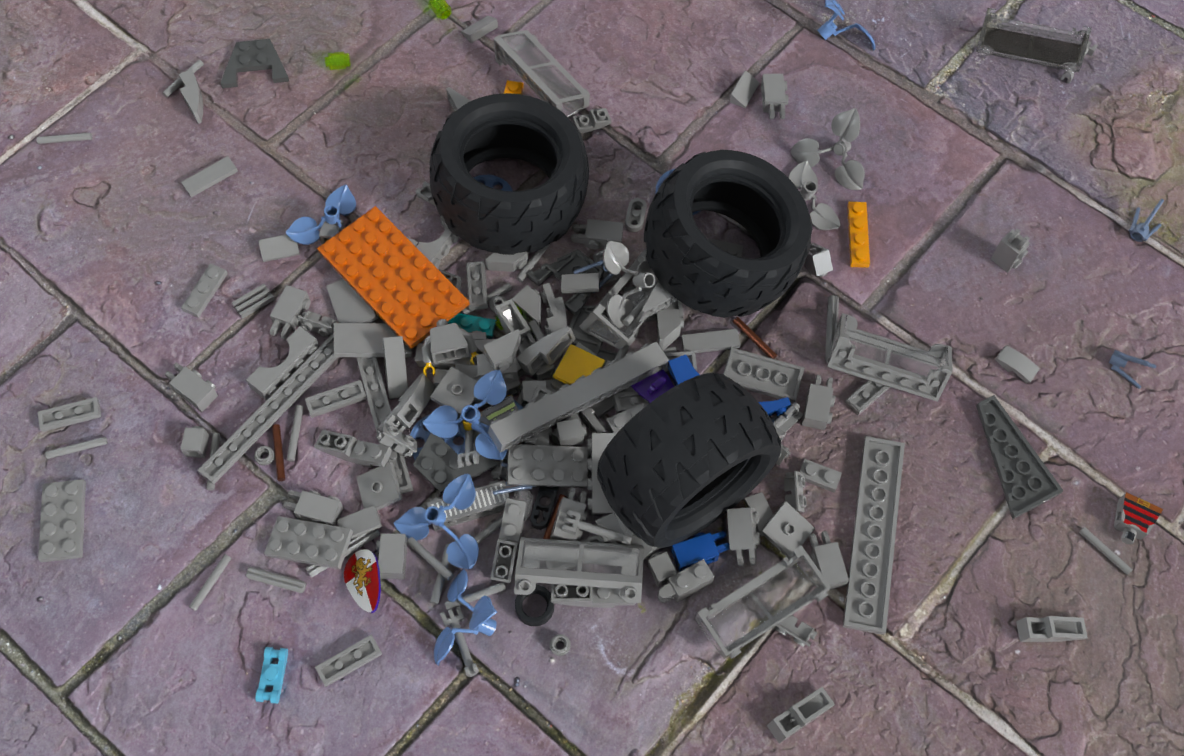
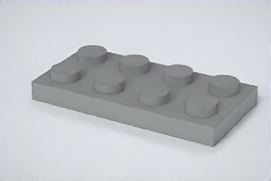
[507,444,587,488]
[38,479,86,562]
[264,516,353,570]

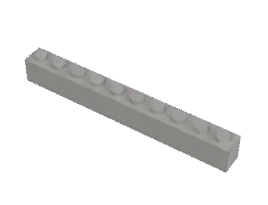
[488,342,669,453]

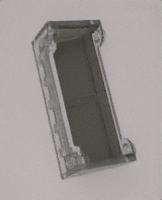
[976,8,1092,73]

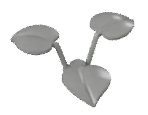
[791,108,865,190]
[788,161,841,230]
[603,241,657,329]

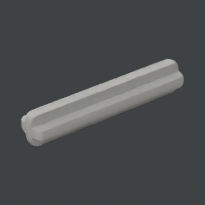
[246,567,306,593]

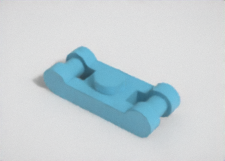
[255,647,288,704]

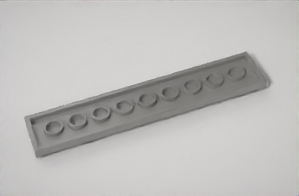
[843,436,905,635]

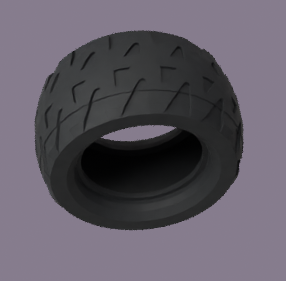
[429,93,589,255]
[644,150,813,318]
[597,373,781,548]

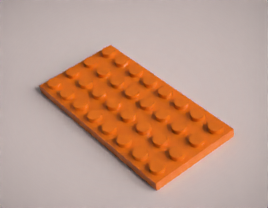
[317,206,470,349]

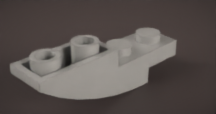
[540,283,567,359]
[377,373,435,433]
[314,430,392,468]
[490,498,527,583]
[551,584,635,608]

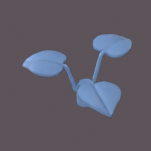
[817,0,875,51]
[286,185,356,245]
[423,370,508,460]
[394,474,479,570]
[434,569,497,666]

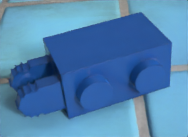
[671,531,730,572]

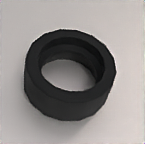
[515,585,554,626]

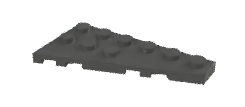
[976,395,1063,520]

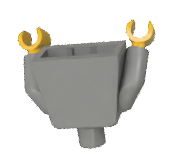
[422,319,479,377]

